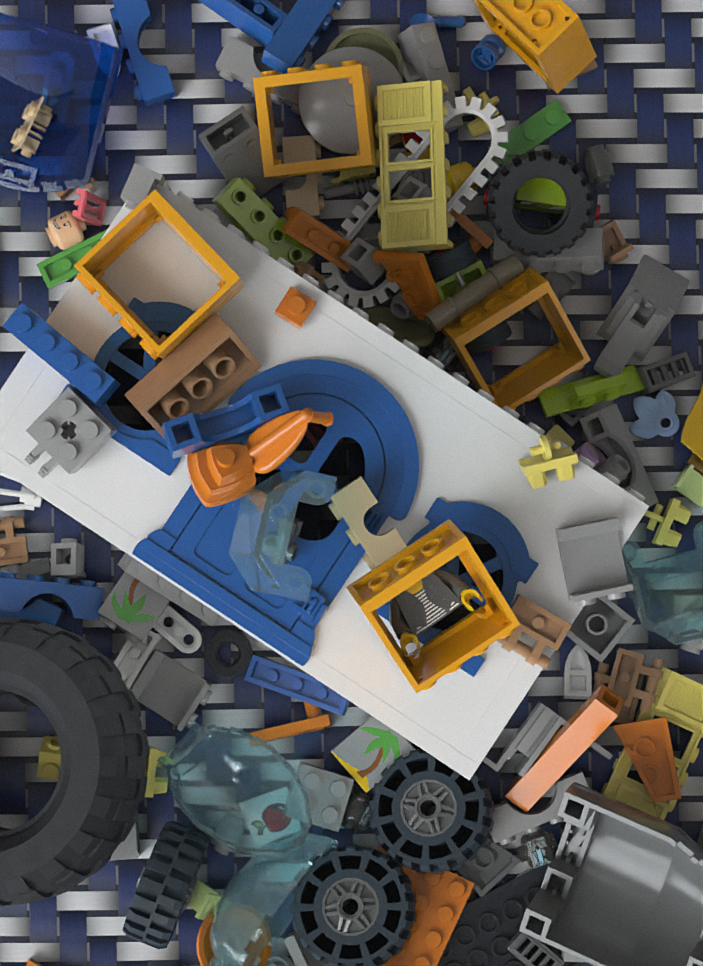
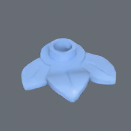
[629,389,680,439]

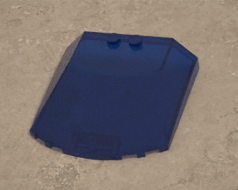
[0,12,123,192]

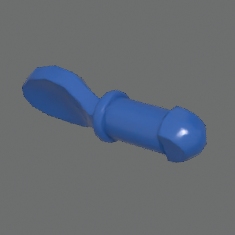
[409,13,466,29]

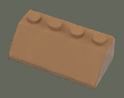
[125,313,262,439]

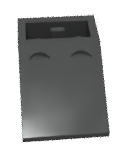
[198,106,289,197]

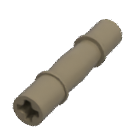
[424,254,524,333]

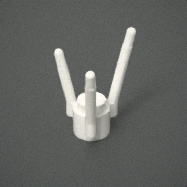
[0,470,43,511]

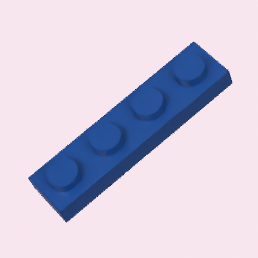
[244,655,350,716]

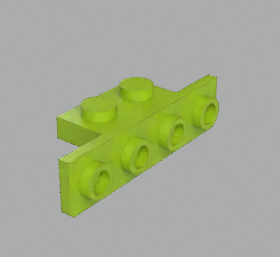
[537,365,644,417]

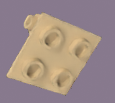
[10,97,53,158]

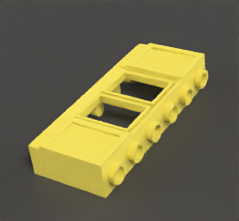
[374,80,453,252]
[601,667,703,820]

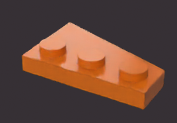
[372,250,442,320]
[613,717,681,803]

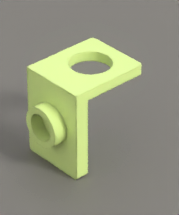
[671,464,703,507]
[188,880,226,920]

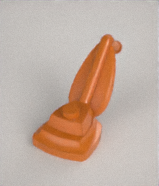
[187,408,334,507]

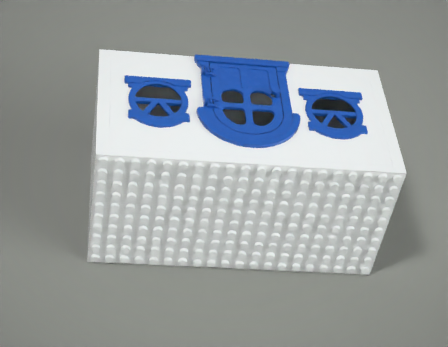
[0,181,649,780]

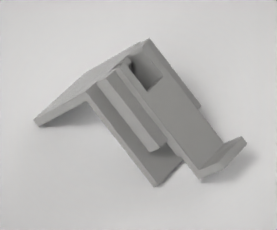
[593,254,690,378]
[483,702,613,777]

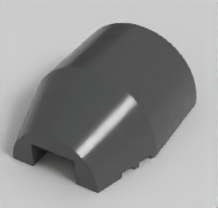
[519,782,703,966]

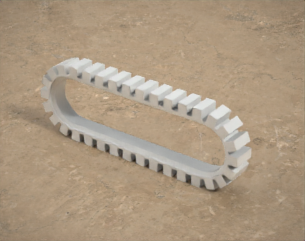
[321,96,510,308]

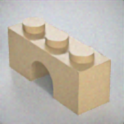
[282,135,325,219]
[328,476,407,570]

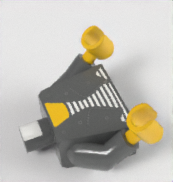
[388,568,483,655]

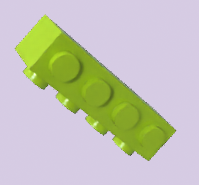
[212,177,314,266]

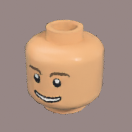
[45,210,87,250]

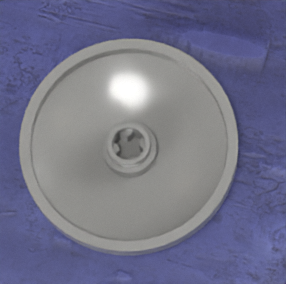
[298,47,403,156]

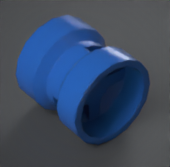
[471,34,506,70]

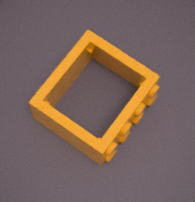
[473,0,597,94]
[253,60,379,178]
[74,189,244,360]
[442,266,591,411]
[346,519,521,694]

